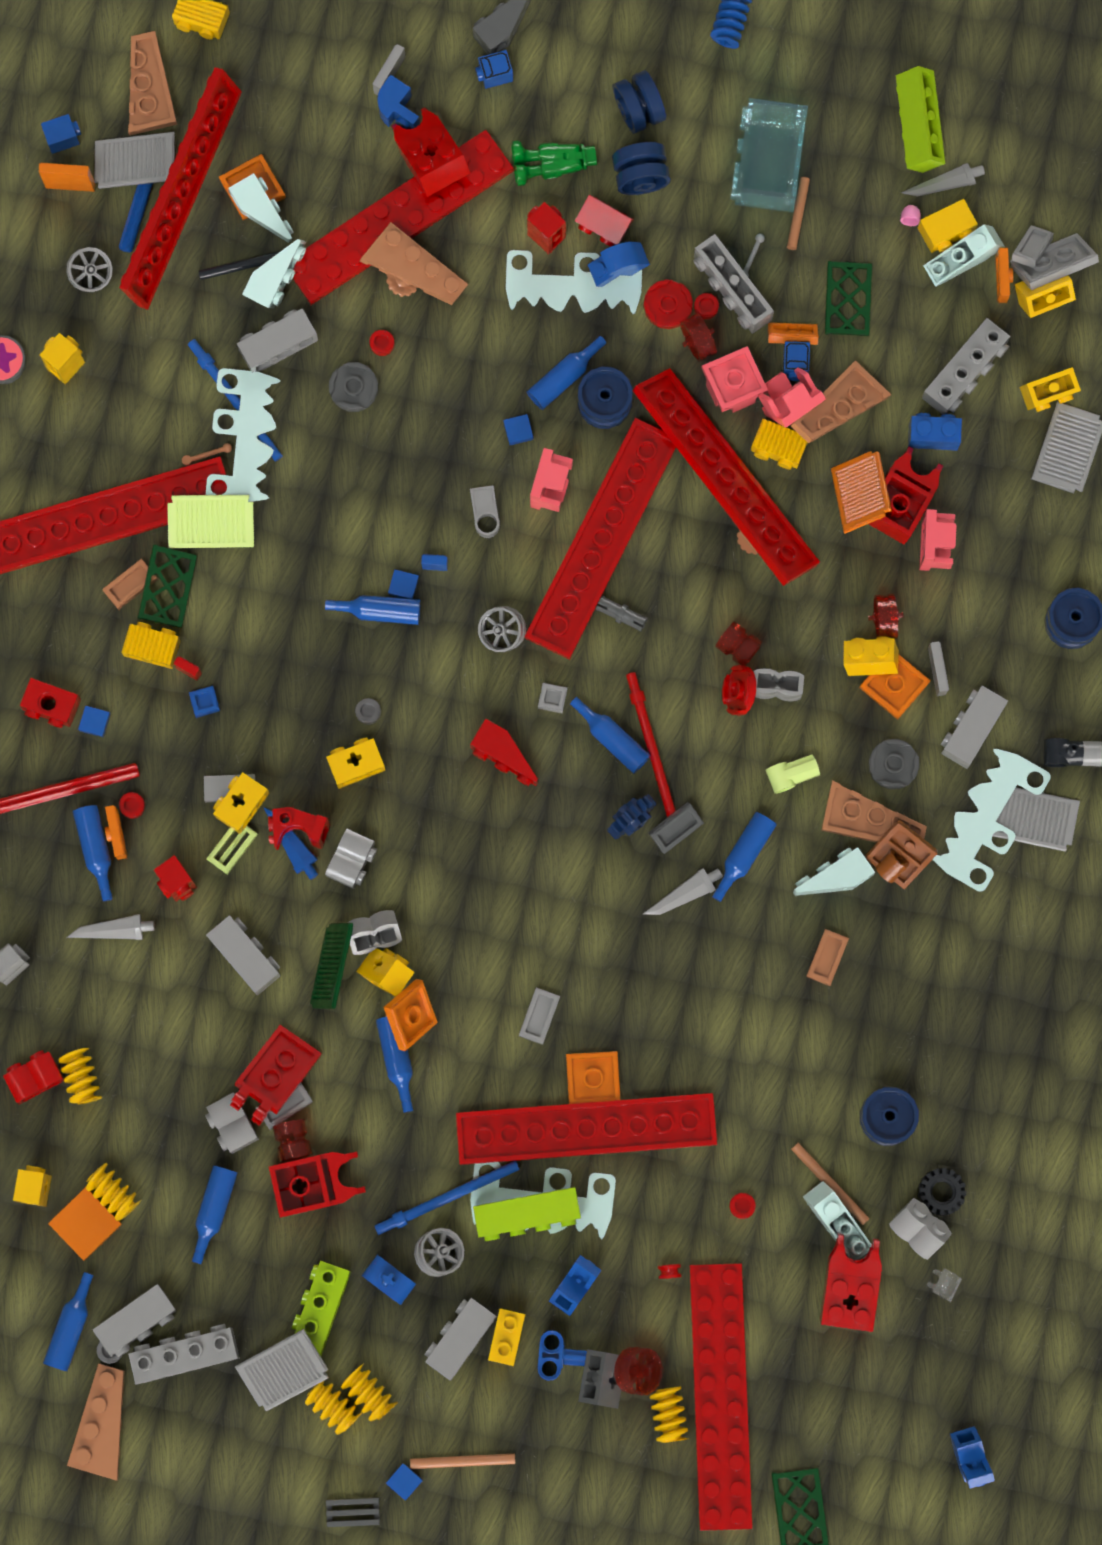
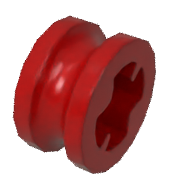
[657,1264,682,1279]

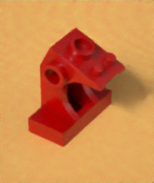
[268,807,331,850]

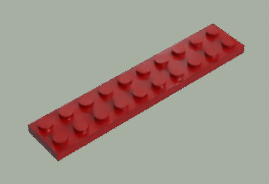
[119,67,242,310]
[293,130,514,305]
[632,368,820,586]
[525,418,676,660]
[0,456,227,574]
[456,1093,717,1165]
[689,1264,752,1531]

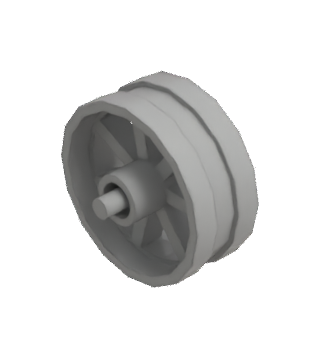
[66,247,113,292]
[478,606,526,652]
[414,1228,465,1277]

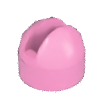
[900,205,921,226]

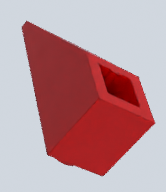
[470,719,538,786]

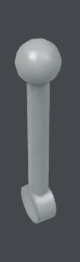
[743,234,765,277]

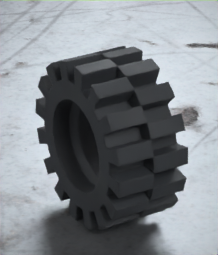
[918,1168,967,1216]

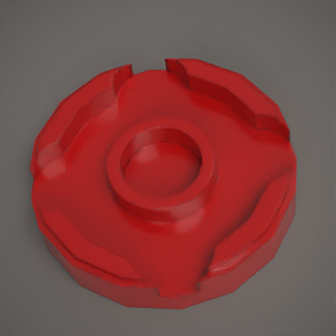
[643,279,693,329]
[722,665,756,716]

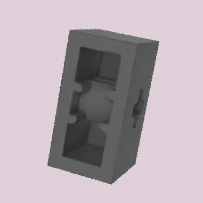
[578,1349,627,1409]

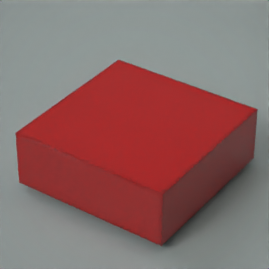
[173,656,202,681]

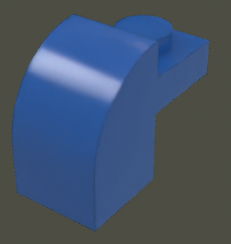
[378,75,420,129]
[588,242,650,287]
[549,1255,602,1316]
[950,1426,995,1489]

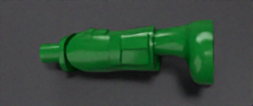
[511,140,597,186]

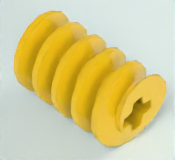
[58,1048,102,1105]
[86,1163,141,1221]
[341,1363,398,1422]
[305,1380,362,1435]
[650,1386,689,1443]

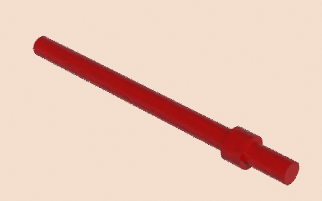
[626,672,676,818]

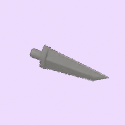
[902,163,985,196]
[643,868,723,915]
[66,914,155,940]

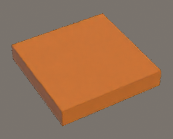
[219,154,286,220]
[38,163,95,192]
[859,655,931,720]
[384,979,438,1051]
[566,1051,620,1104]
[48,1187,122,1261]

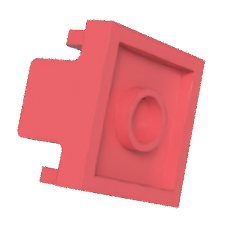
[702,346,768,413]
[758,367,826,428]
[530,448,573,512]
[919,509,956,571]

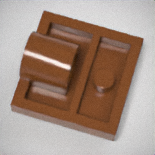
[865,819,938,890]

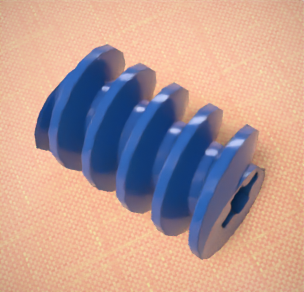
[710,0,752,49]

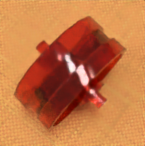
[680,314,717,362]
[868,593,904,639]
[614,1347,663,1395]

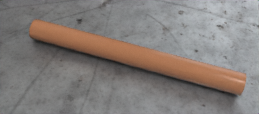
[791,1142,870,1225]
[410,1453,515,1469]

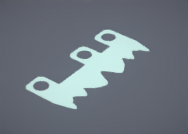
[506,250,642,314]
[206,368,280,502]
[933,749,1051,892]
[470,1162,616,1240]

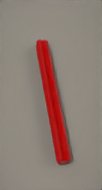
[0,763,140,814]

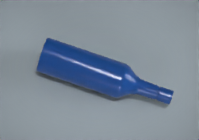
[527,336,606,410]
[325,595,420,625]
[570,697,651,774]
[73,805,113,901]
[712,812,777,902]
[376,1017,413,1113]
[192,1165,238,1264]
[43,1272,94,1372]

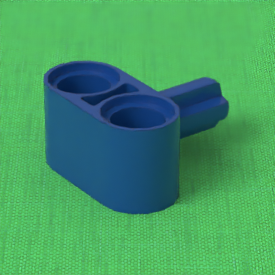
[361,1255,416,1305]
[538,1330,587,1381]

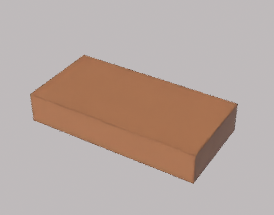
[102,558,158,610]
[806,929,849,986]

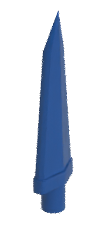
[263,807,318,880]

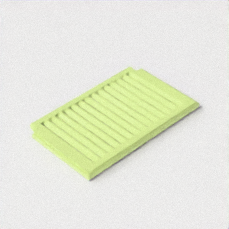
[168,495,254,548]

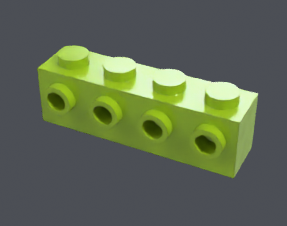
[896,66,945,173]
[473,1187,581,1241]
[292,1261,351,1356]

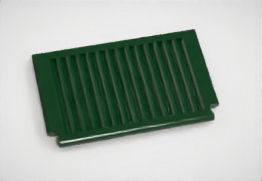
[310,923,353,1009]

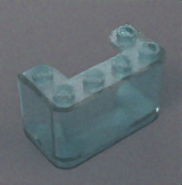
[731,98,808,213]

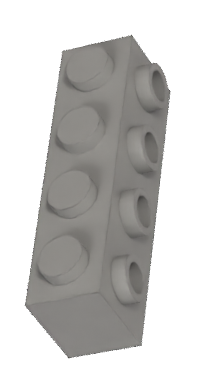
[693,234,774,334]
[922,318,1010,415]
[128,1324,240,1385]

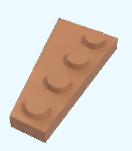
[128,31,177,136]
[360,222,468,305]
[791,360,891,443]
[821,780,927,843]
[67,1364,125,1481]

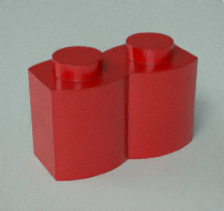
[3,1050,64,1105]

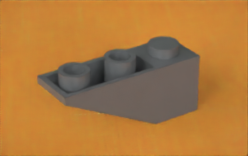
[473,0,531,55]

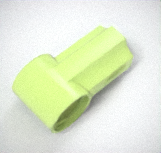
[766,754,820,794]

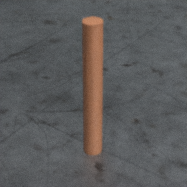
[787,177,810,250]

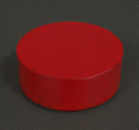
[694,293,719,319]
[369,330,395,356]
[119,792,145,819]
[729,1193,756,1219]

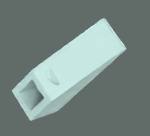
[228,173,294,243]
[923,224,1005,287]
[242,239,306,309]
[793,847,875,896]
[803,1181,872,1260]

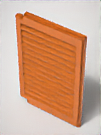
[831,451,892,534]

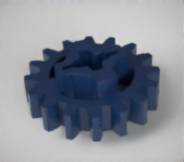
[607,794,656,840]

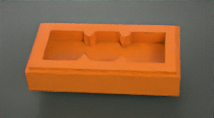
[995,248,1013,303]
[768,323,819,345]
[105,805,127,860]

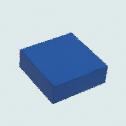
[503,414,534,446]
[421,554,448,571]
[388,569,419,599]
[189,686,220,718]
[78,706,111,738]
[386,1463,423,1501]

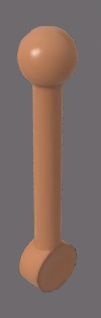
[182,443,232,466]

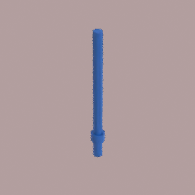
[188,339,283,462]
[374,1161,520,1235]

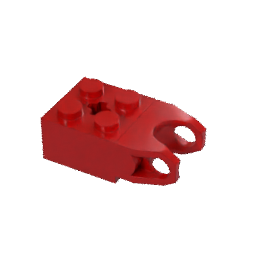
[391,107,470,197]
[869,446,943,545]
[268,1151,366,1218]
[819,1233,882,1332]

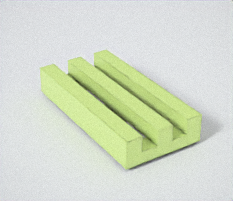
[207,826,258,875]

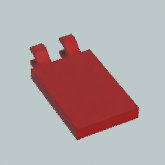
[230,1025,322,1126]

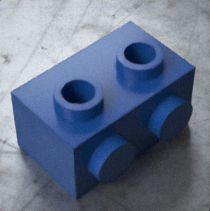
[908,413,962,451]

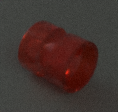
[715,621,763,666]
[272,1119,313,1162]

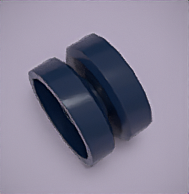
[612,70,666,134]
[612,142,671,195]
[578,367,632,429]
[1044,588,1102,649]
[859,1087,919,1146]

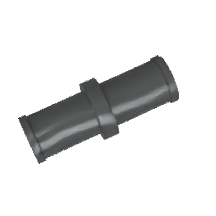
[596,596,648,632]

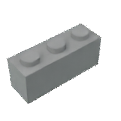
[237,309,318,373]
[941,686,1008,769]
[206,915,280,996]
[93,1284,176,1358]
[424,1298,497,1381]

